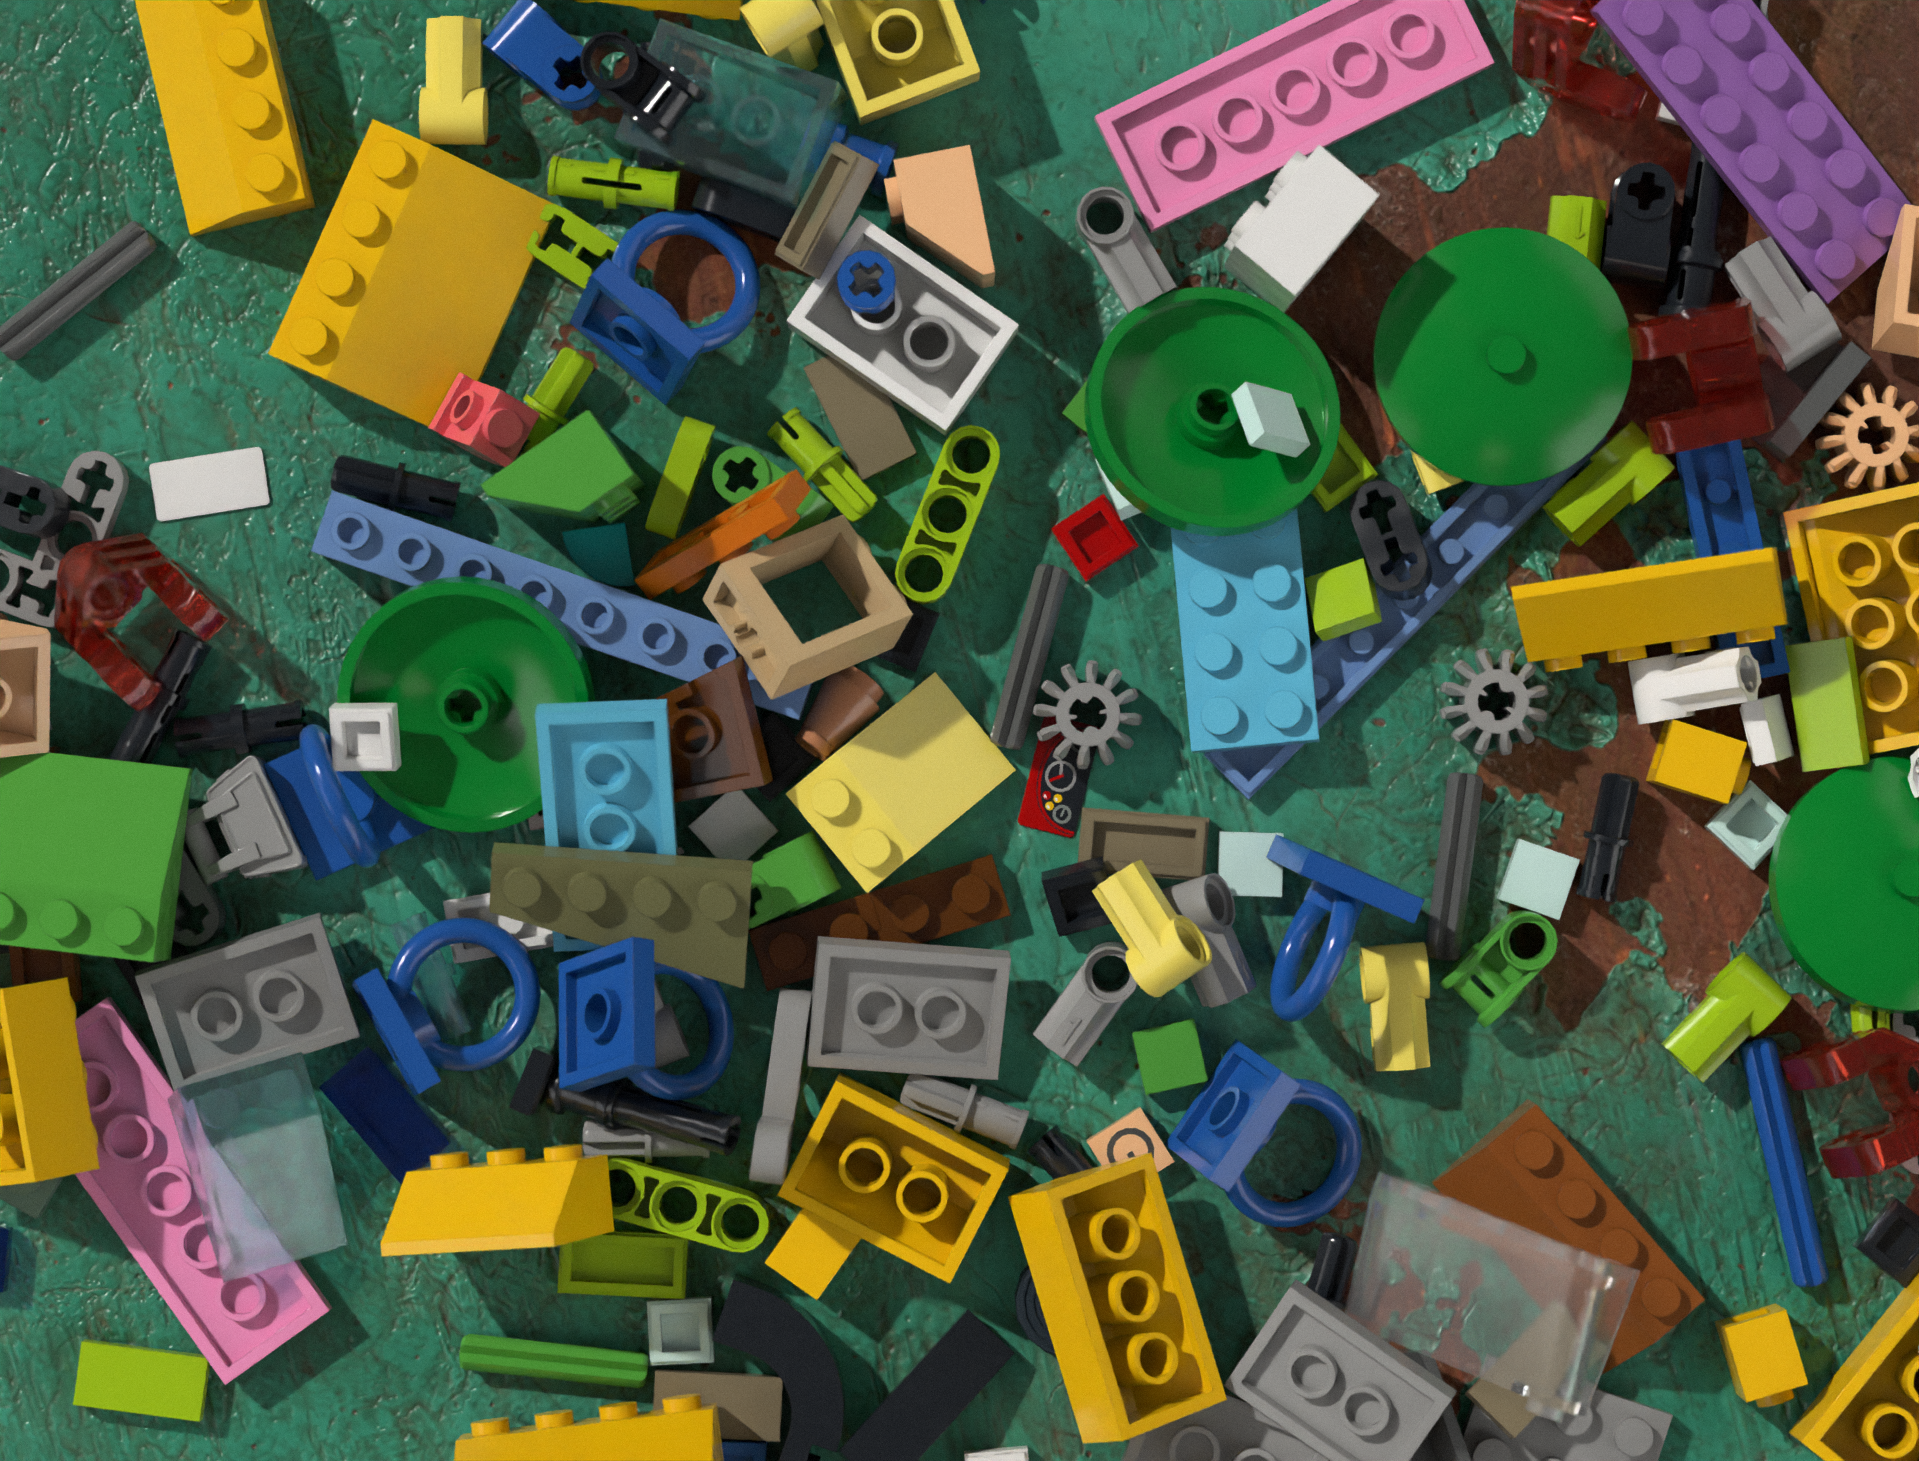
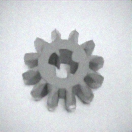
[1439,648,1548,756]
[1033,660,1142,769]

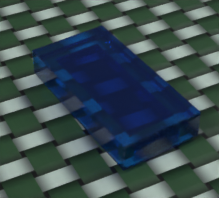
[319,1045,452,1185]

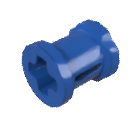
[827,122,899,197]
[837,250,896,314]

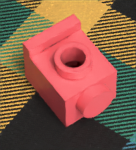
[428,372,540,468]

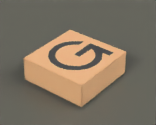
[1086,1106,1175,1172]

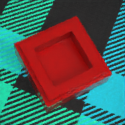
[1050,493,1139,583]

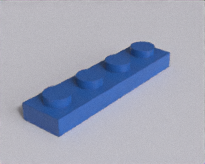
[1671,422,1790,678]

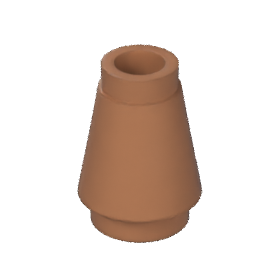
[795,666,884,761]

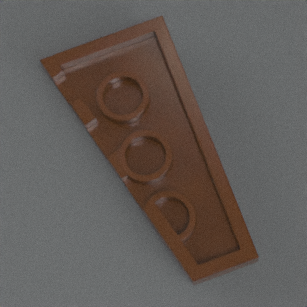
[528,656,773,831]

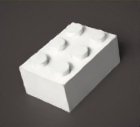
[1224,145,1379,313]
[786,215,1019,436]

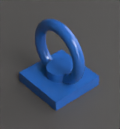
[569,209,760,406]
[264,724,435,881]
[1266,834,1424,1022]
[351,918,541,1096]
[559,937,734,1100]
[1165,1039,1362,1228]

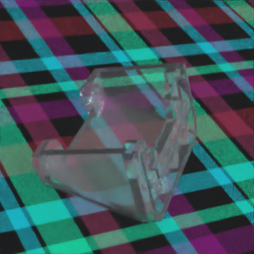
[1345,1171,1640,1423]

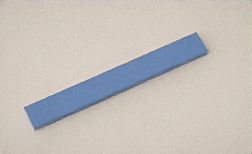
[1203,436,1608,800]

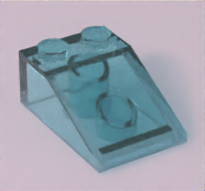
[614,18,849,210]
[168,1052,348,1283]

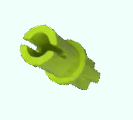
[519,347,594,457]
[767,407,878,523]

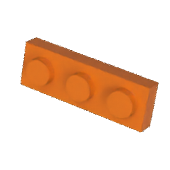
[634,469,811,600]

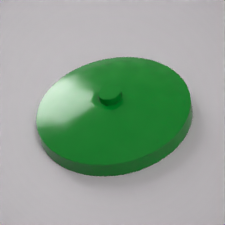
[1372,227,1633,487]
[1084,287,1341,536]
[337,576,595,833]
[1769,757,1919,1014]

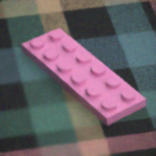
[1094,0,1495,233]
[75,997,333,1385]

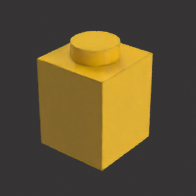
[1646,719,1751,804]
[765,1208,861,1300]
[1715,1303,1808,1408]

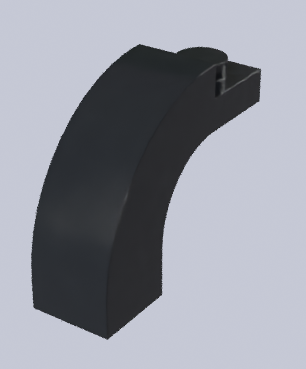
[712,1274,845,1461]

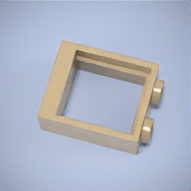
[702,515,913,700]

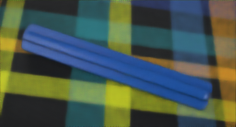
[1740,1037,1829,1288]

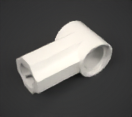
[1628,646,1762,725]

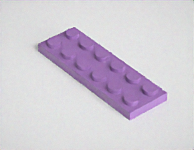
[1590,0,1912,304]

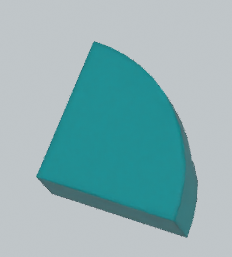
[562,522,636,587]

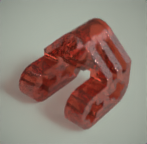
[1512,0,1647,123]
[1627,297,1775,454]
[54,533,229,713]
[1780,1027,1919,1179]

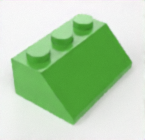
[480,409,646,524]

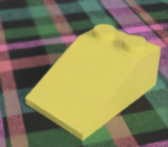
[814,0,981,126]
[785,672,1016,893]

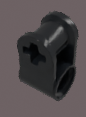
[580,31,707,148]
[1600,162,1675,290]

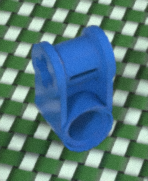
[482,0,603,111]

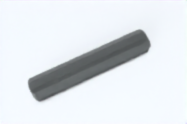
[0,221,156,361]
[990,563,1069,750]
[1425,772,1483,961]

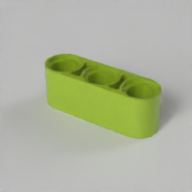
[895,425,1000,605]
[608,1157,771,1253]

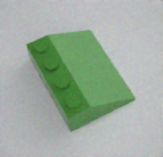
[0,752,192,962]

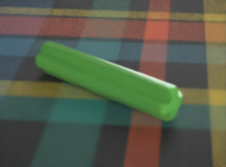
[459,1334,649,1388]

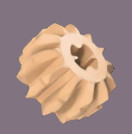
[1815,382,1919,492]

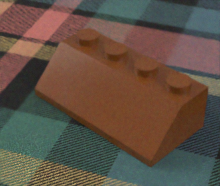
[1431,1099,1705,1377]

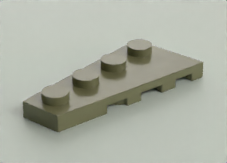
[489,842,753,989]

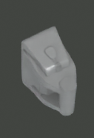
[184,755,309,886]

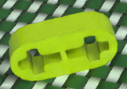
[526,204,618,290]
[645,416,716,540]

